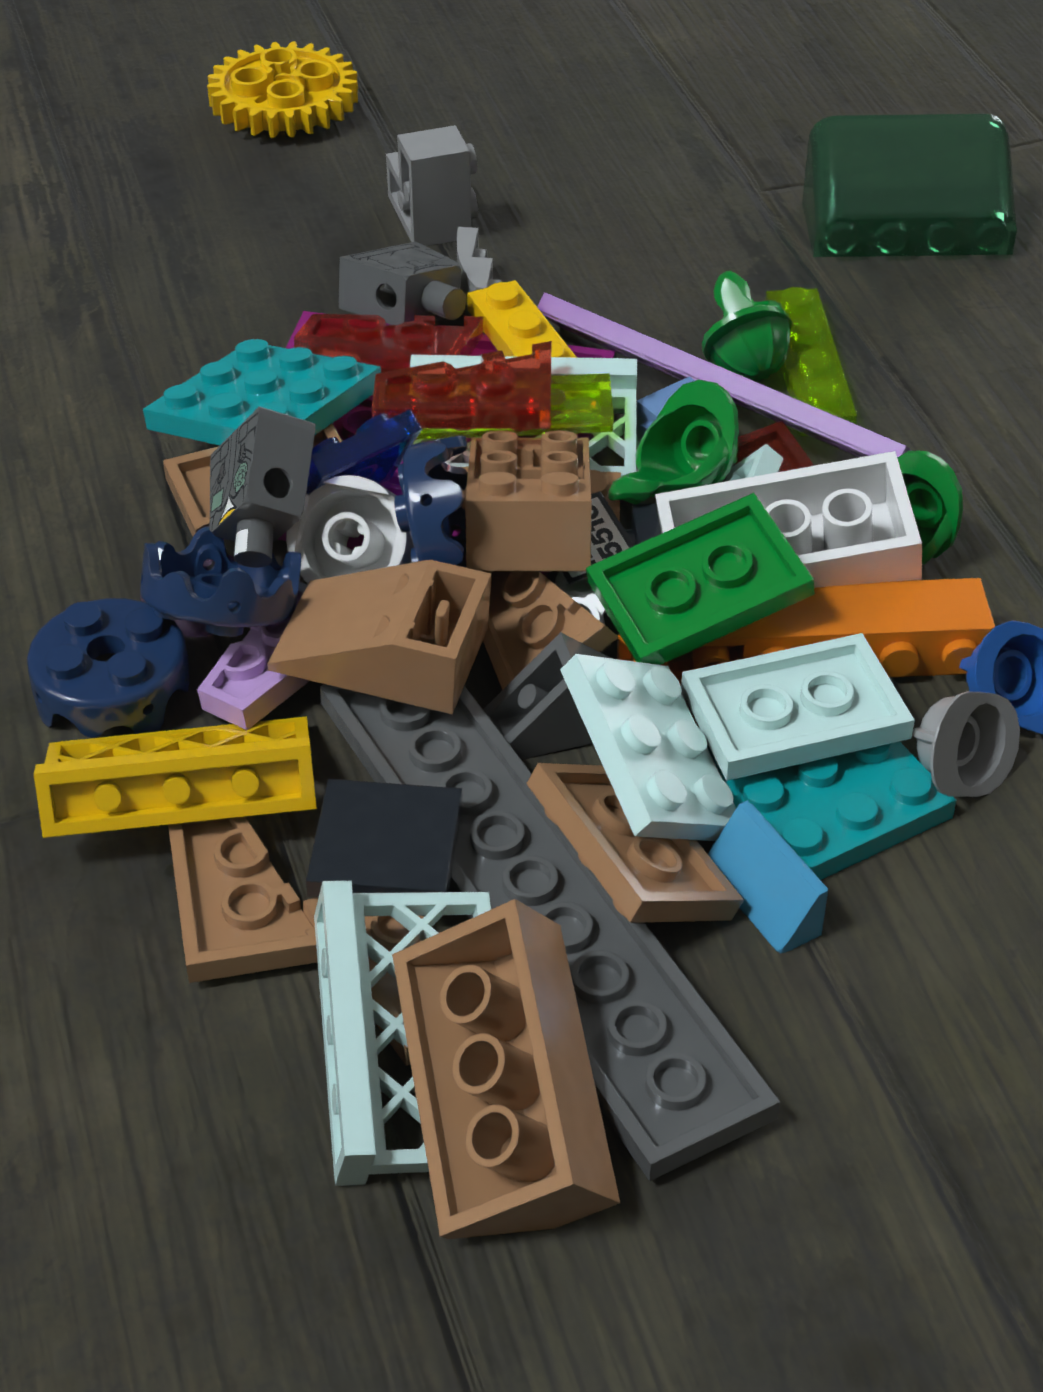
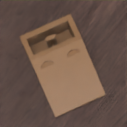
[465,430,592,571]
[268,560,491,715]

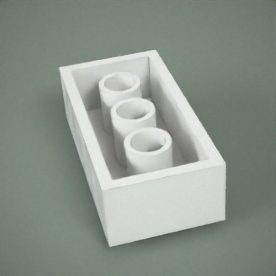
[655,451,922,588]

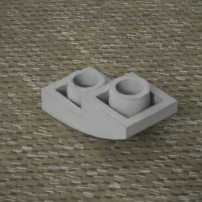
[457,227,502,331]

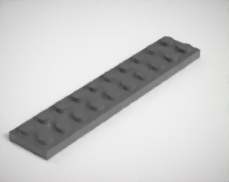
[320,684,780,1182]

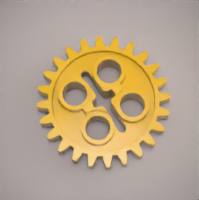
[207,41,358,138]

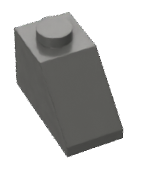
[483,632,610,760]

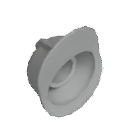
[912,691,1020,797]

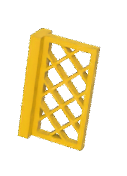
[34,716,317,838]

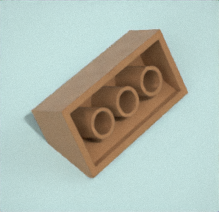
[392,899,620,1239]

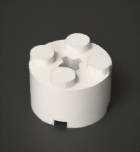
[286,475,414,583]

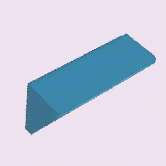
[708,800,828,953]

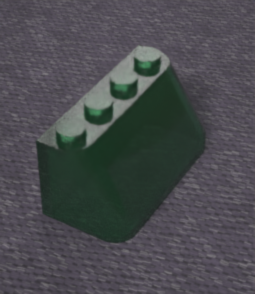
[802,114,1017,257]

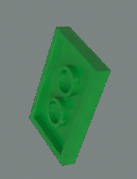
[586,493,815,665]

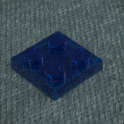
[306,409,422,495]

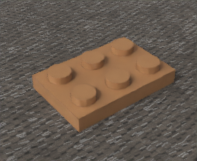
[526,763,744,923]

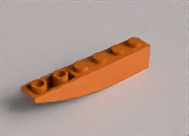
[617,578,995,685]

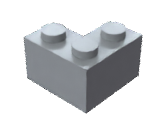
[386,125,478,246]

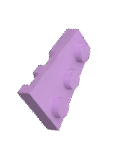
[197,582,310,730]

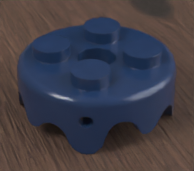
[394,436,483,572]
[140,527,301,637]
[27,598,190,738]

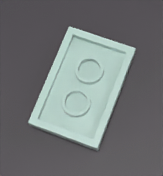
[681,633,915,781]
[560,654,736,841]

